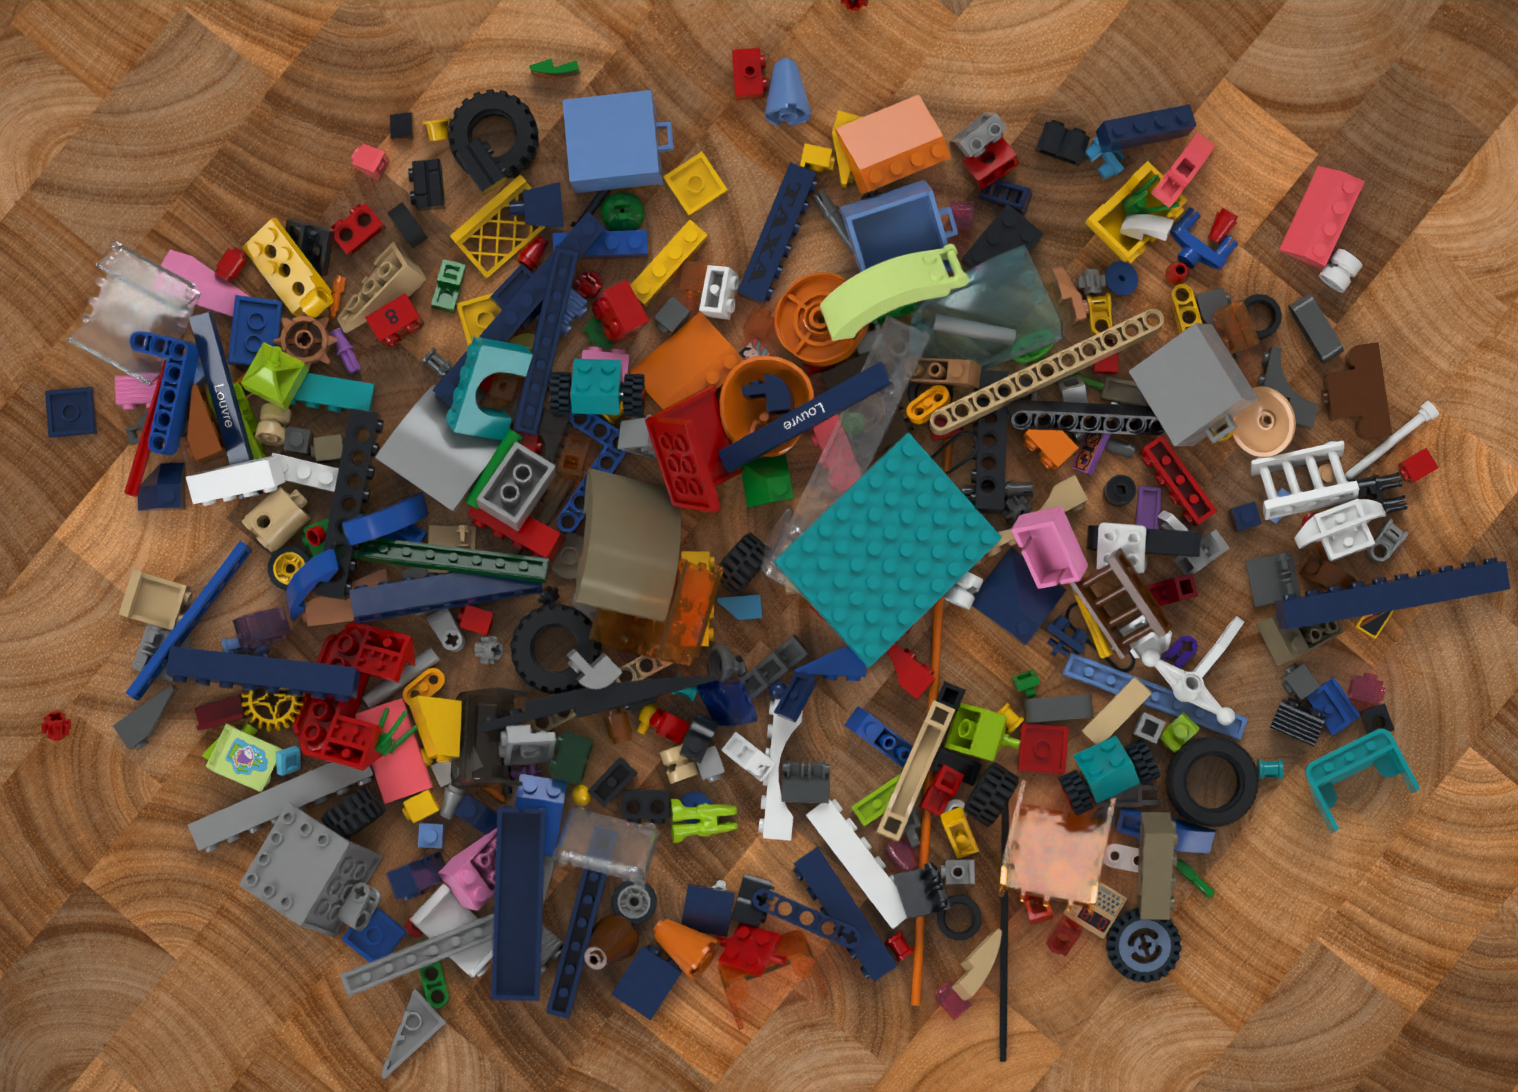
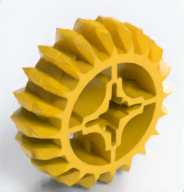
[241,688,305,731]

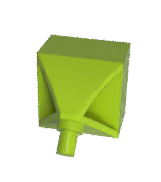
[241,342,309,411]
[944,703,1021,761]

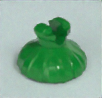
[601,192,645,231]

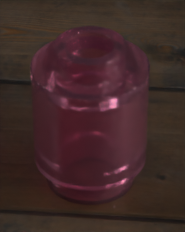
[885,838,919,872]

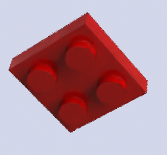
[1017,723,1069,774]

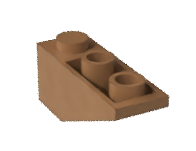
[903,357,982,388]

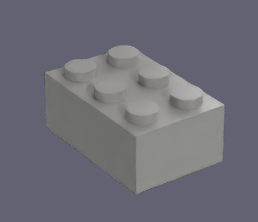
[476,442,557,531]

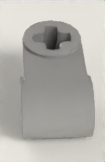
[1366,518,1409,563]
[426,608,466,652]
[338,882,381,931]

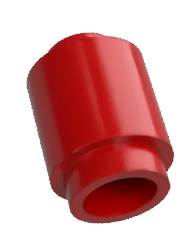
[215,247,248,283]

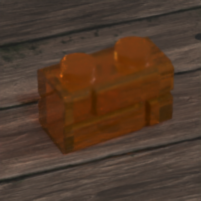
[1212,299,1260,355]

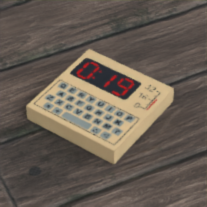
[1062,874,1128,939]

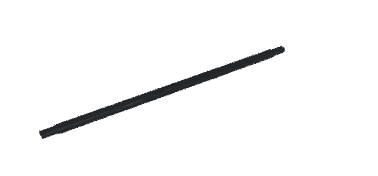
[999,802,1009,1062]

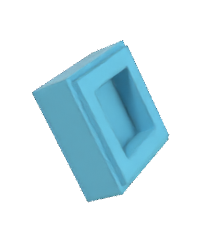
[276,745,301,776]

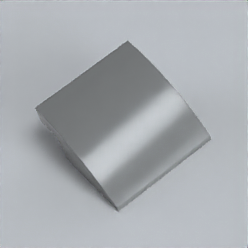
[375,384,502,513]

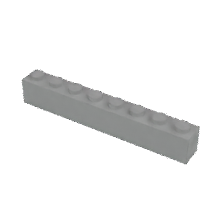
[188,762,375,853]

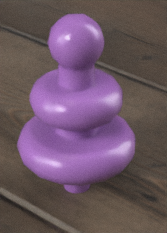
[510,764,543,778]

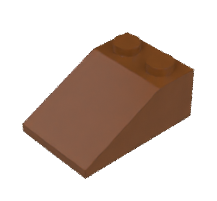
[186,384,227,465]

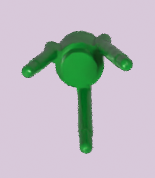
[1122,174,1179,215]
[374,708,418,757]

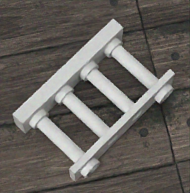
[1251,441,1359,520]

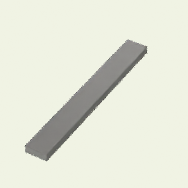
[340,913,494,997]

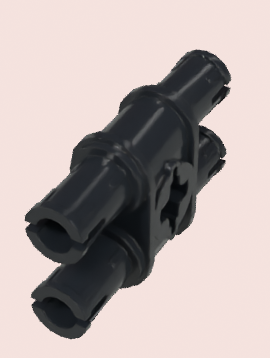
[1349,472,1408,518]

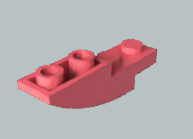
[1151,131,1216,208]

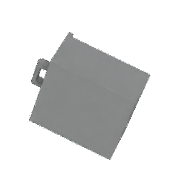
[1129,323,1260,446]

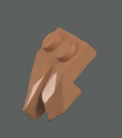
[1051,267,1089,326]

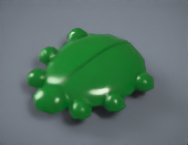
[583,316,612,349]

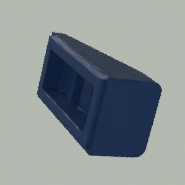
[979,179,1033,214]

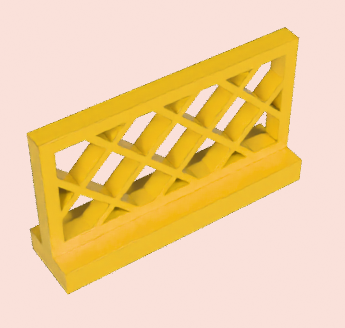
[449,175,545,279]

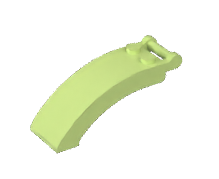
[820,244,969,341]

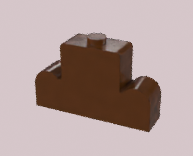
[1321,342,1392,440]

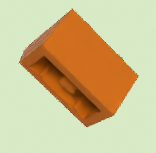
[1022,430,1079,471]

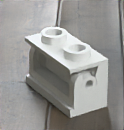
[721,732,776,782]

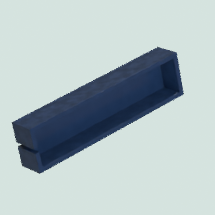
[491,805,547,1001]

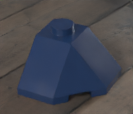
[138,463,186,511]

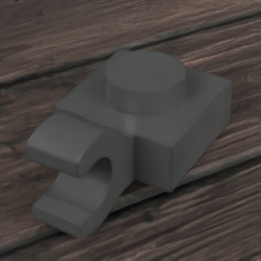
[902,807,921,848]

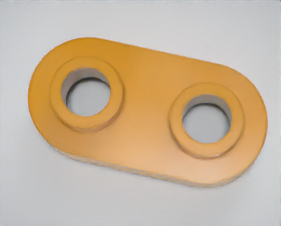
[907,385,951,424]
[403,668,446,705]

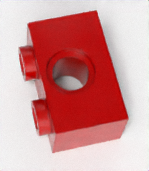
[962,137,1019,191]

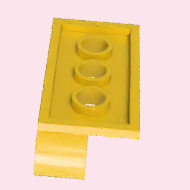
[242,218,333,318]

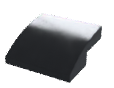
[284,219,335,277]

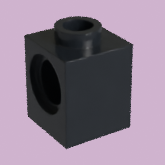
[1359,703,1395,734]

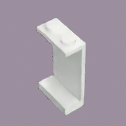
[409,883,493,978]

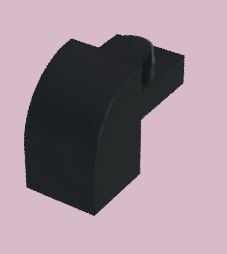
[679,713,719,764]

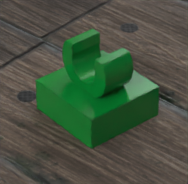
[1011,669,1040,699]

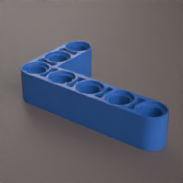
[129,330,199,455]
[557,411,628,533]

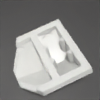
[1119,614,1172,658]

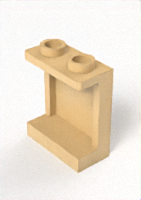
[118,570,192,631]

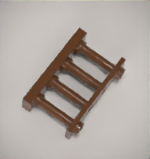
[1070,548,1173,659]

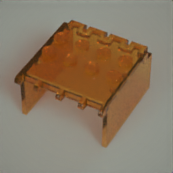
[589,558,723,666]
[998,780,1116,916]

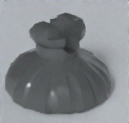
[707,643,747,688]

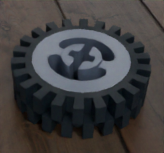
[1106,908,1182,983]

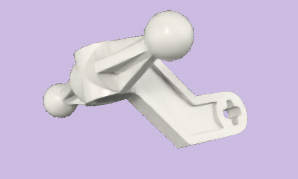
[1141,616,1244,726]

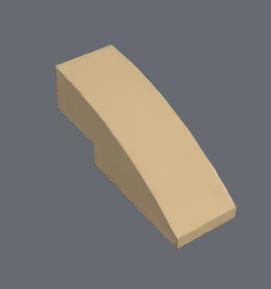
[1082,677,1152,744]
[951,928,1002,1001]

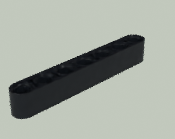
[1007,400,1166,436]

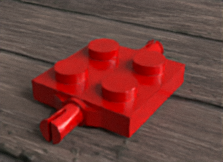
[716,922,787,978]

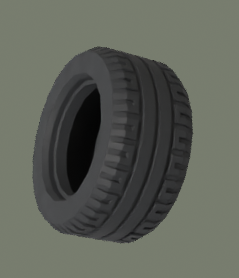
[1165,737,1259,827]

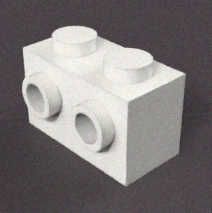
[699,265,739,320]

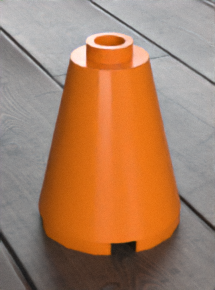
[653,919,720,981]

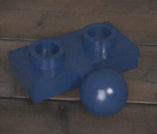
[769,671,818,723]

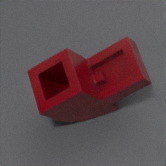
[1146,573,1198,606]

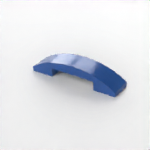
[342,492,428,545]
[285,549,339,620]

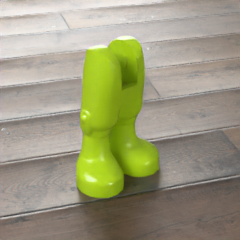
[670,799,738,843]

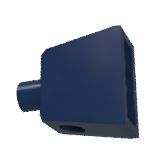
[509,182,564,228]

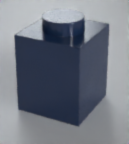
[1228,501,1262,532]

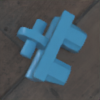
[1085,137,1126,180]

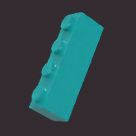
[290,373,376,413]

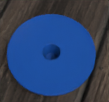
[1105,261,1138,295]

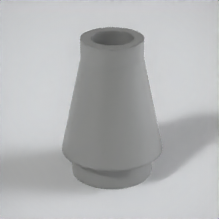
[440,782,467,820]

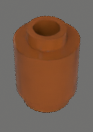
[603,708,632,744]

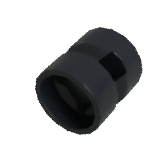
[1103,475,1136,507]

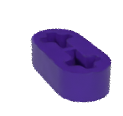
[1160,636,1198,668]

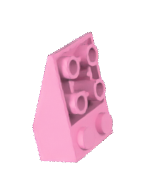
[438,828,497,911]

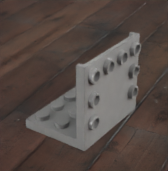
[239,803,383,938]

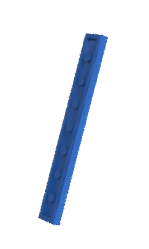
[125,541,252,701]

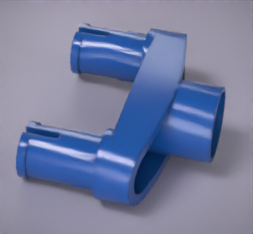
[1170,207,1238,270]

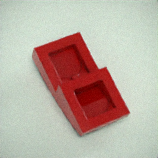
[919,764,964,817]

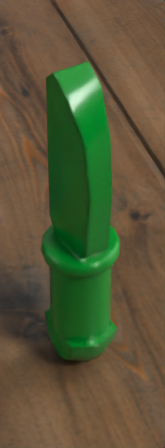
[1176,859,1215,898]

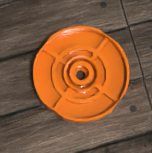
[774,272,869,366]

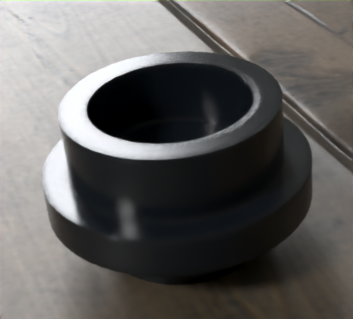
[537,586,560,605]

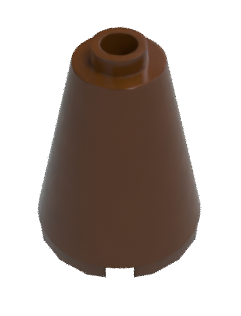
[584,914,639,970]

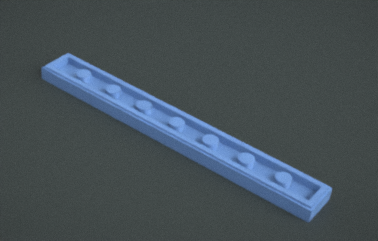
[1062,653,1248,741]

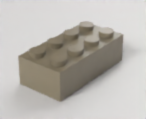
[1137,812,1178,920]

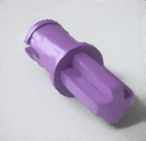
[329,328,361,374]

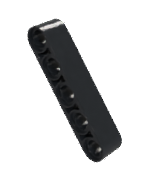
[1086,525,1202,557]

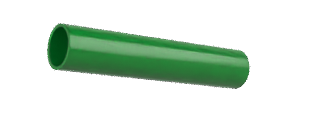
[465,429,523,510]

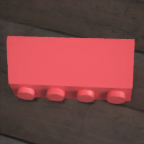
[1279,166,1365,270]

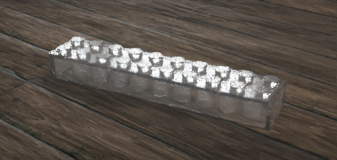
[785,316,931,537]

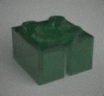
[548,731,594,785]

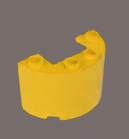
[1085,161,1188,264]

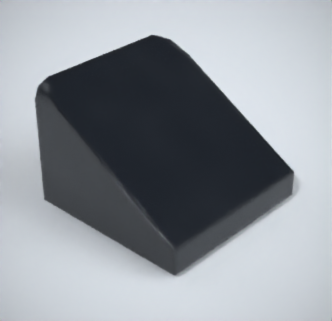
[390,112,414,139]
[936,681,966,712]

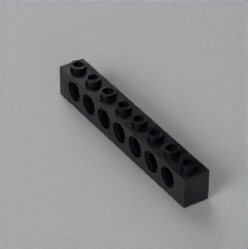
[315,408,384,601]

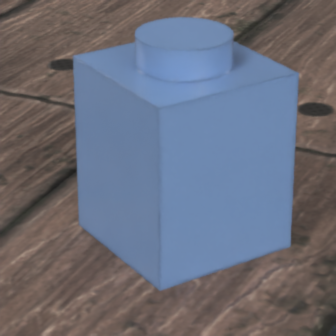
[418,823,446,848]

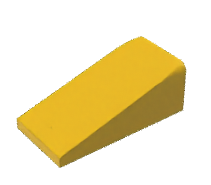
[940,807,979,859]

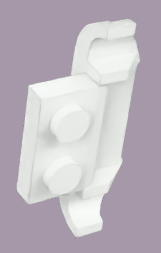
[1294,499,1386,562]

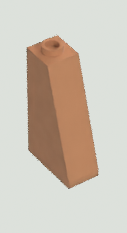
[302,568,390,628]

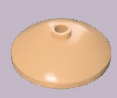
[1233,387,1296,457]

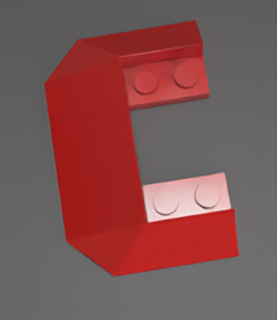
[292,621,416,771]

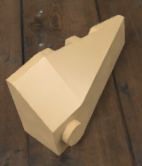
[337,241,426,333]

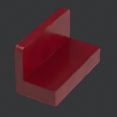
[194,695,247,731]

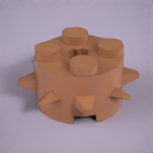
[273,311,338,369]

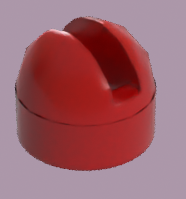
[306,525,327,546]

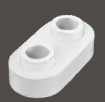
[1102,844,1139,872]

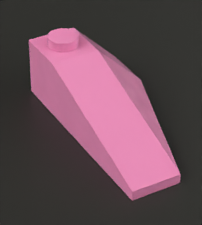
[152,250,250,317]

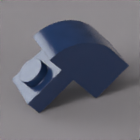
[742,374,795,415]

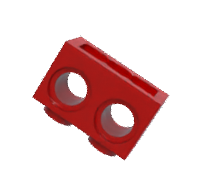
[331,203,386,257]

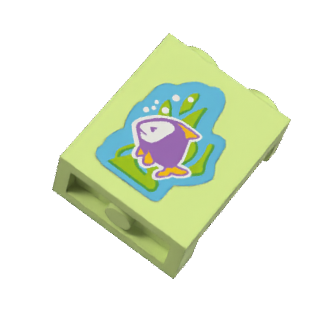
[206,723,282,792]

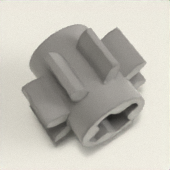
[1077,269,1106,295]
[474,636,503,665]

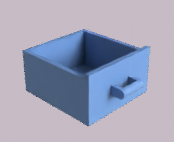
[562,90,674,194]
[839,180,958,273]

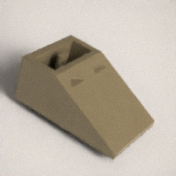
[1256,591,1344,666]

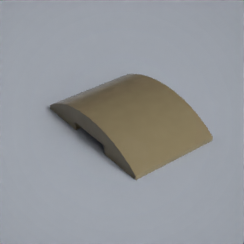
[574,468,681,622]

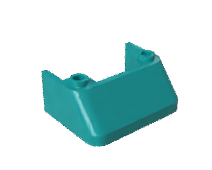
[1305,729,1421,834]

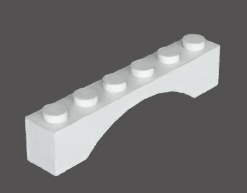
[758,699,803,841]

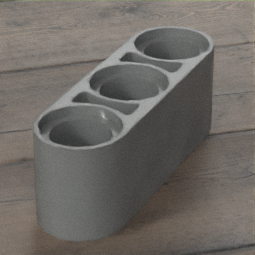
[1288,294,1344,364]
[1024,694,1094,723]

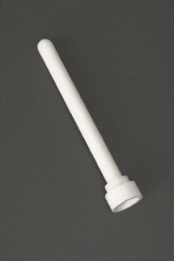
[1345,401,1440,481]

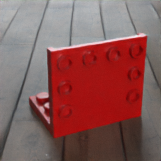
[644,385,743,513]

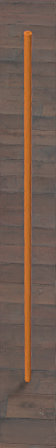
[911,439,953,1006]

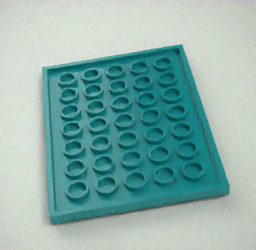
[772,433,1002,667]

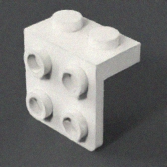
[1096,522,1148,574]

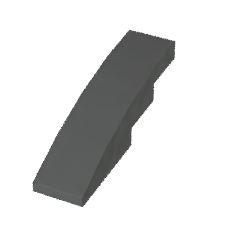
[719,635,810,715]

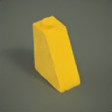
[409,696,462,763]

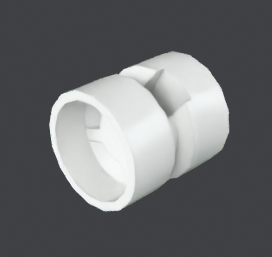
[1319,248,1363,293]
[942,572,983,610]

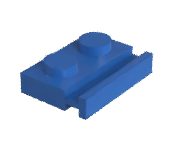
[1305,677,1361,736]

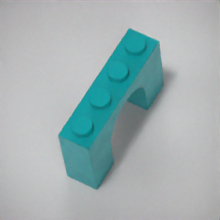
[446,336,533,440]

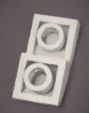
[1119,214,1174,241]

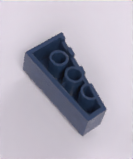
[386,852,445,902]

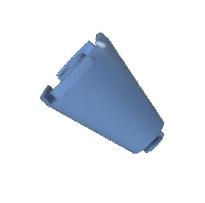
[765,58,811,126]

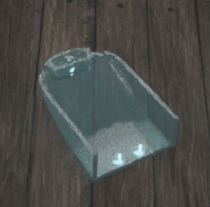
[909,245,1063,370]

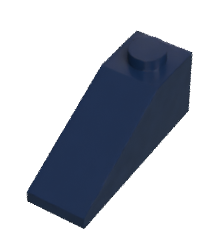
[454,794,497,835]

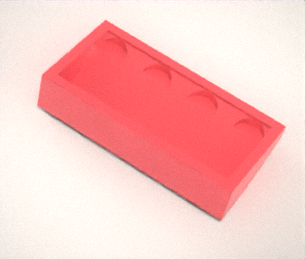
[355,698,433,804]

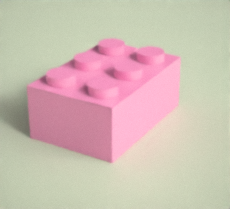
[1011,506,1088,589]

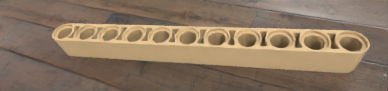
[929,309,1164,436]

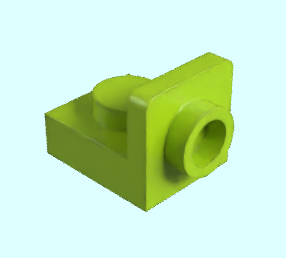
[1159,712,1200,753]

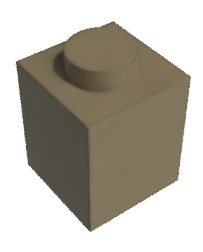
[310,434,344,463]

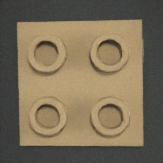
[428,525,476,573]

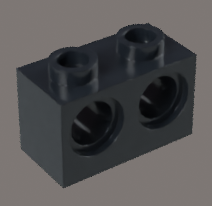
[622,790,670,824]

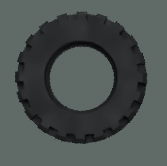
[448,89,539,181]
[510,604,602,694]

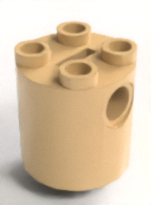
[241,485,311,553]

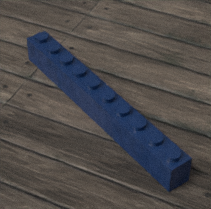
[432,212,607,406]
[1275,557,1510,630]

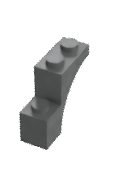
[1257,346,1318,429]

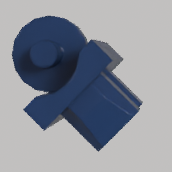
[1045,615,1088,657]

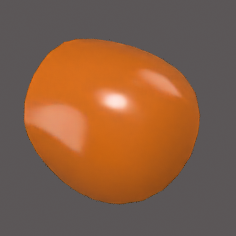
[720,355,814,457]

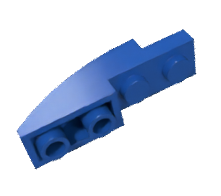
[1116,807,1216,853]

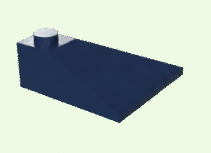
[972,547,1067,646]

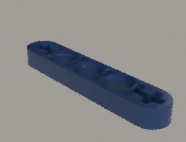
[752,888,861,948]

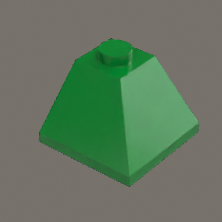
[741,454,794,508]

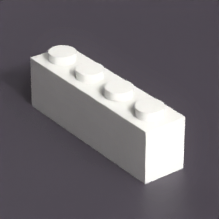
[186,455,285,506]

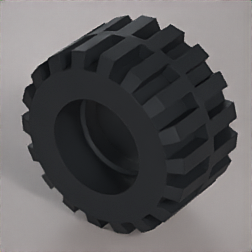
[712,532,772,595]
[963,762,1019,827]
[321,786,386,839]

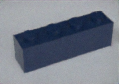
[1095,104,1197,153]

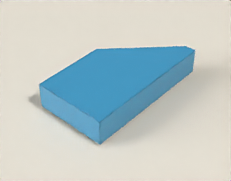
[717,595,762,620]

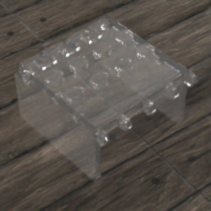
[67,241,201,386]

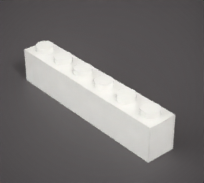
[806,799,907,929]

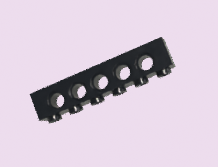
[970,370,1009,514]

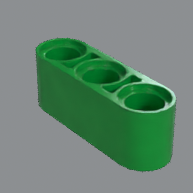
[418,939,450,1008]

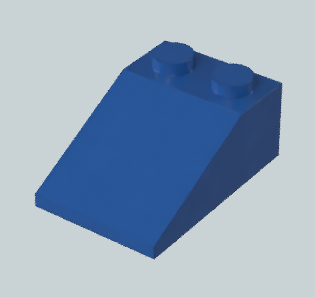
[515,774,567,857]

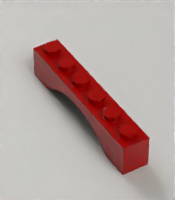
[809,605,936,701]

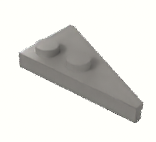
[381,988,447,1079]

